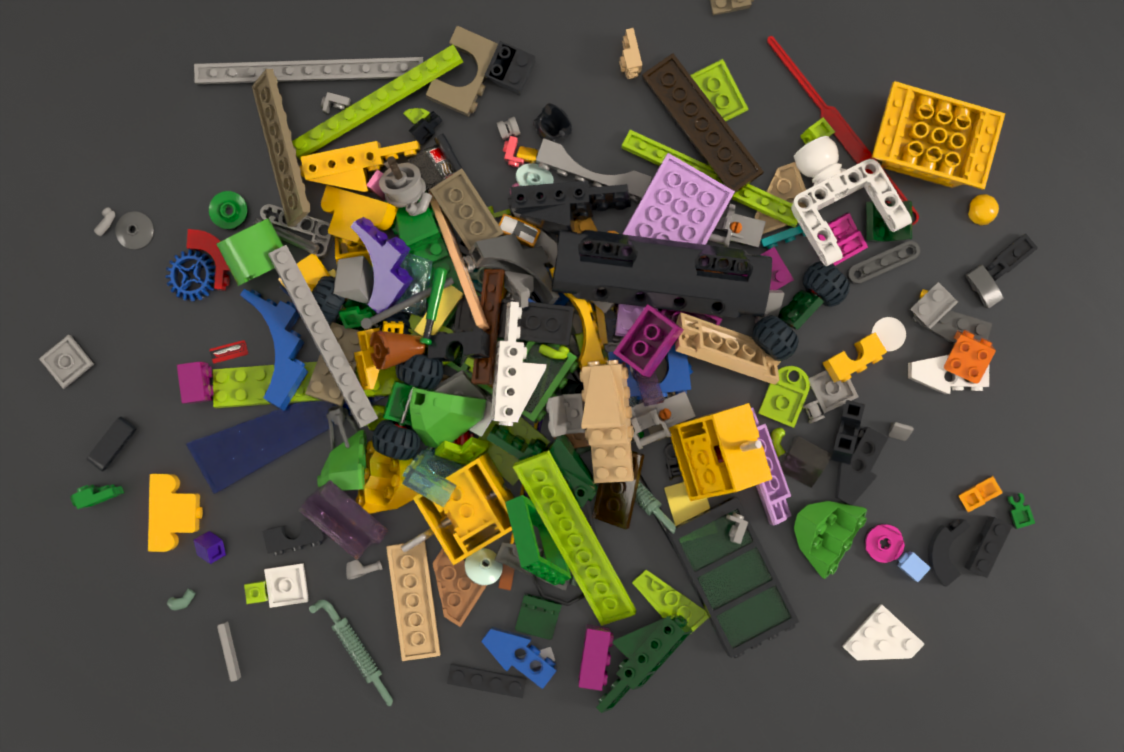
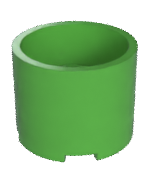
[216,218,283,286]

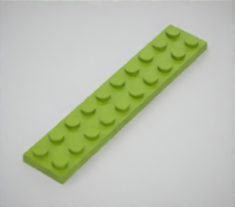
[213,362,405,408]
[513,450,637,626]

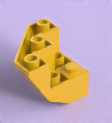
[355,440,423,515]

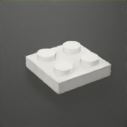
[264,563,309,608]

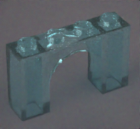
[402,446,465,508]

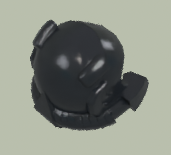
[533,103,572,142]

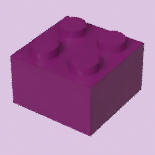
[177,362,214,404]

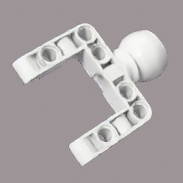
[791,136,912,266]

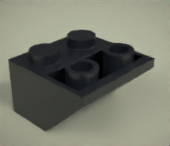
[484,41,535,95]

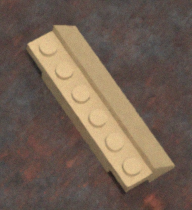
[675,313,781,385]

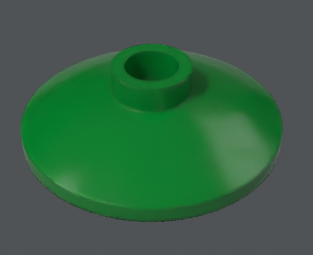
[209,191,247,229]

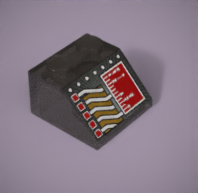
[408,145,454,193]

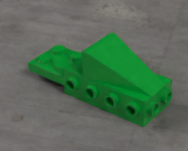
[384,191,464,305]

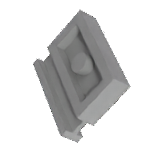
[910,282,958,329]

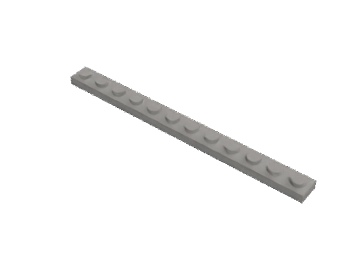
[194,57,424,84]

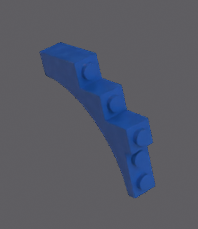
[240,289,308,411]

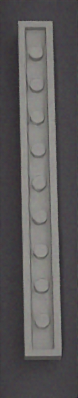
[268,245,378,428]

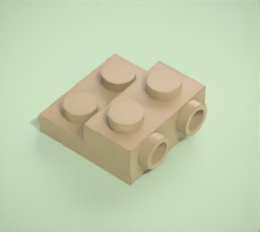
[619,28,642,79]

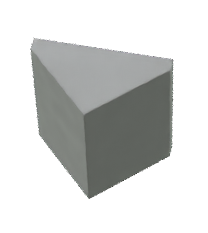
[333,256,374,304]

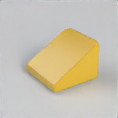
[517,146,538,164]

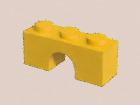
[823,332,887,383]

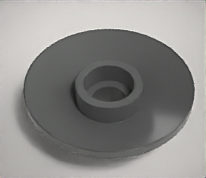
[115,211,154,250]

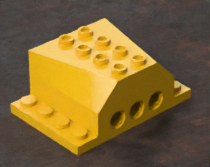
[872,81,1005,190]

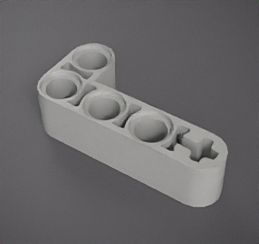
[260,204,334,259]

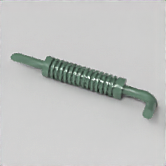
[576,446,676,534]
[309,599,393,706]

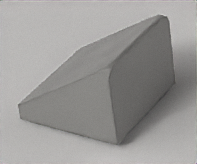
[888,422,914,441]

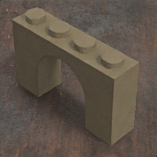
[426,26,498,117]

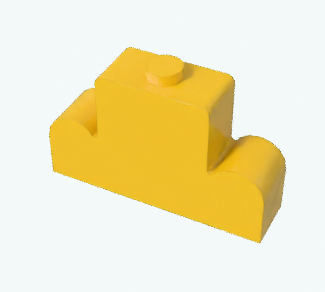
[321,185,398,246]
[148,473,203,552]

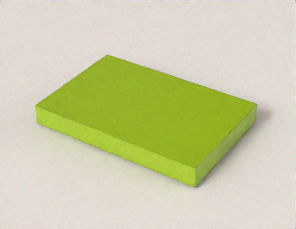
[690,59,749,122]

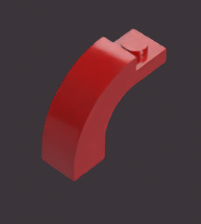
[186,229,231,291]

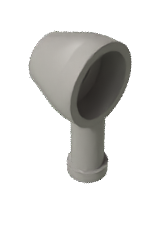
[346,560,383,580]

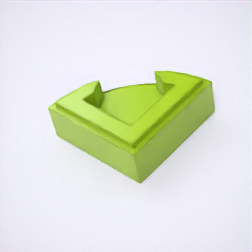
[403,108,430,125]

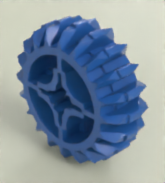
[165,250,216,302]

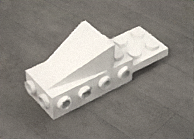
[491,302,546,426]

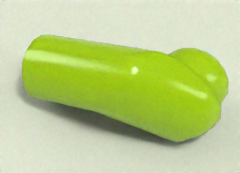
[539,344,569,359]
[770,427,785,457]

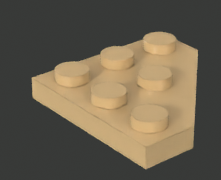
[754,162,807,235]

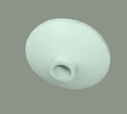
[516,163,554,186]
[465,548,503,585]

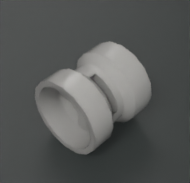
[496,116,520,140]

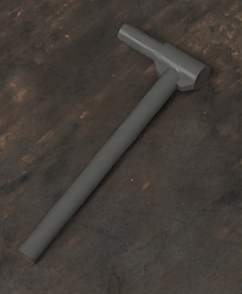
[361,277,455,330]

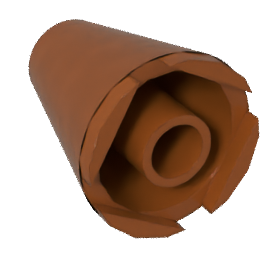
[370,331,427,370]

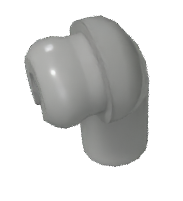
[406,192,432,216]

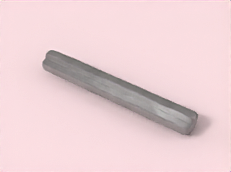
[253,218,320,255]

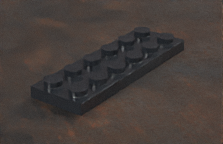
[454,294,575,346]

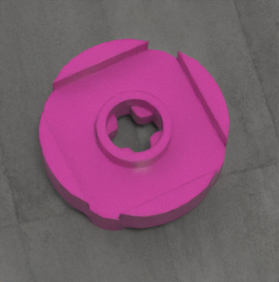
[865,524,905,563]

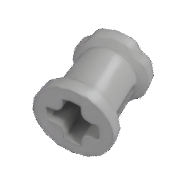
[802,400,825,424]

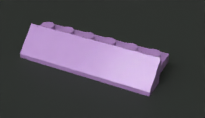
[751,408,792,525]

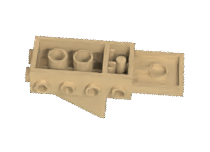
[580,360,634,483]

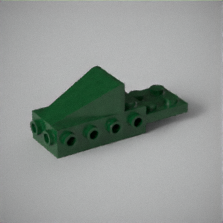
[486,424,598,508]
[596,614,693,713]

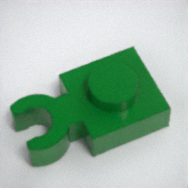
[1008,493,1035,529]

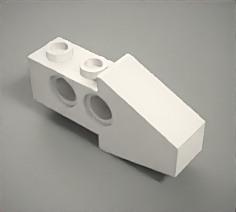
[908,355,989,394]

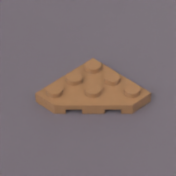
[433,548,487,627]

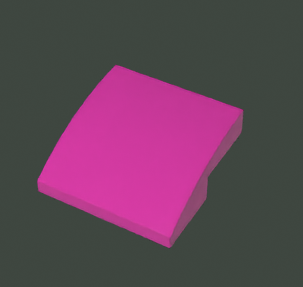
[817,212,868,266]

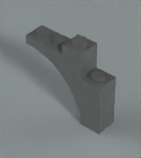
[469,234,560,304]

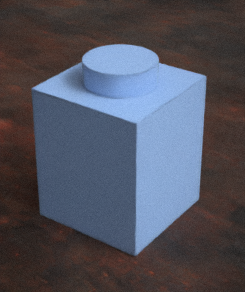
[897,551,930,582]

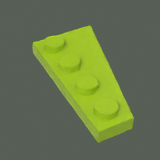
[632,570,709,632]

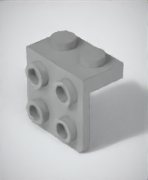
[546,393,587,437]

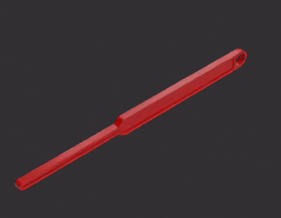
[767,36,919,226]

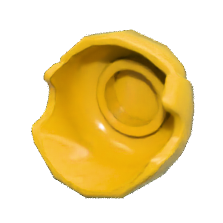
[968,194,999,225]

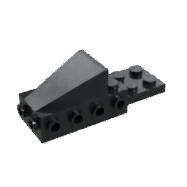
[508,180,631,235]

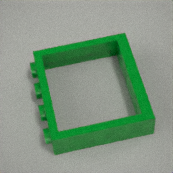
[505,495,572,585]

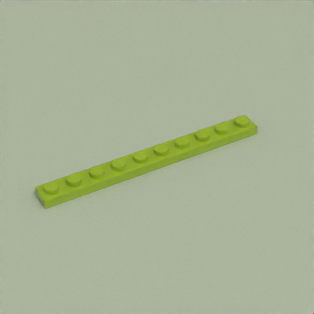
[292,45,463,160]
[621,130,798,228]

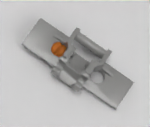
[708,204,766,248]
[630,391,696,450]

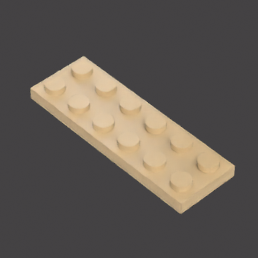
[386,541,441,661]

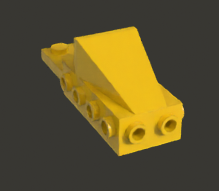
[300,141,421,193]

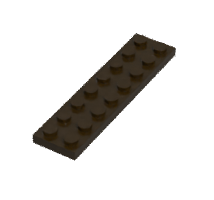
[642,53,764,195]

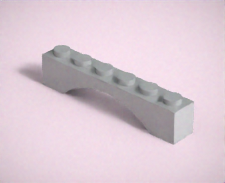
[536,138,652,202]

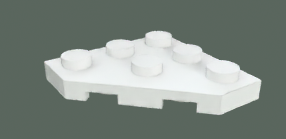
[842,604,924,660]

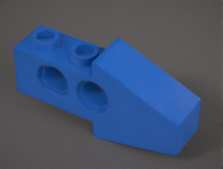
[481,627,557,689]

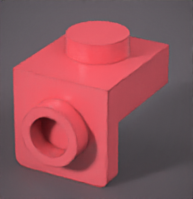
[503,136,524,167]

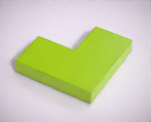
[435,437,488,465]

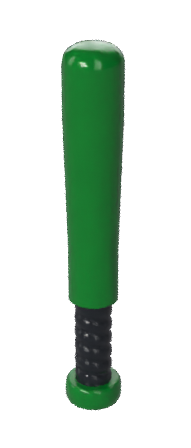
[420,267,447,345]

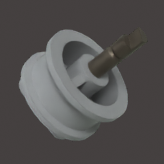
[379,156,426,207]

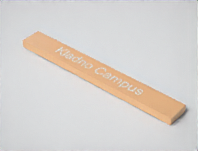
[428,192,490,331]

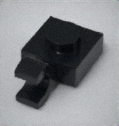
[408,111,443,145]

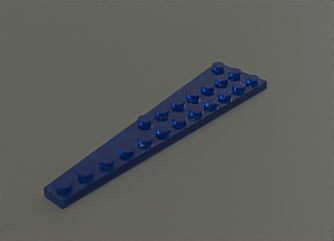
[186,396,386,494]

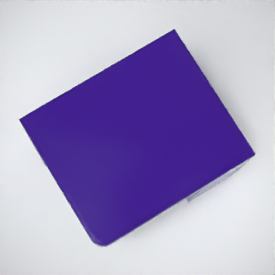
[193,531,226,564]

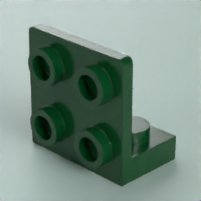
[866,201,912,242]
[515,593,562,640]

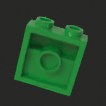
[70,484,124,509]

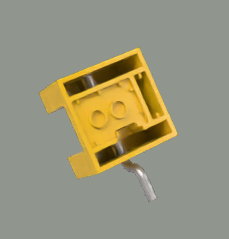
[669,403,772,501]
[401,453,514,565]

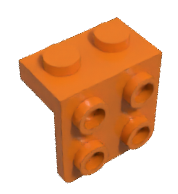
[944,330,996,384]

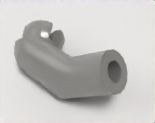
[94,207,115,236]

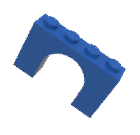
[607,344,691,400]

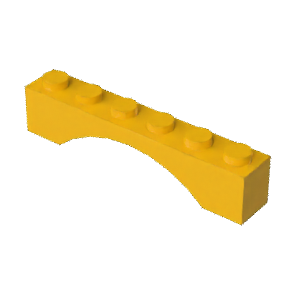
[549,267,607,371]

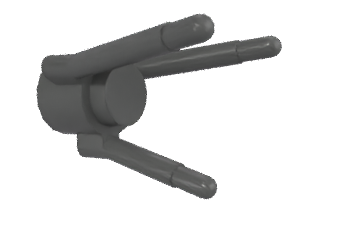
[326,405,359,450]

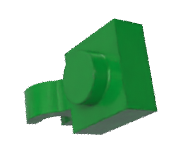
[339,306,376,329]

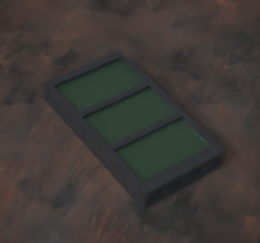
[666,496,799,658]

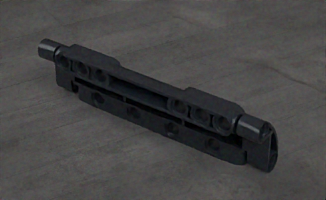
[551,230,772,318]

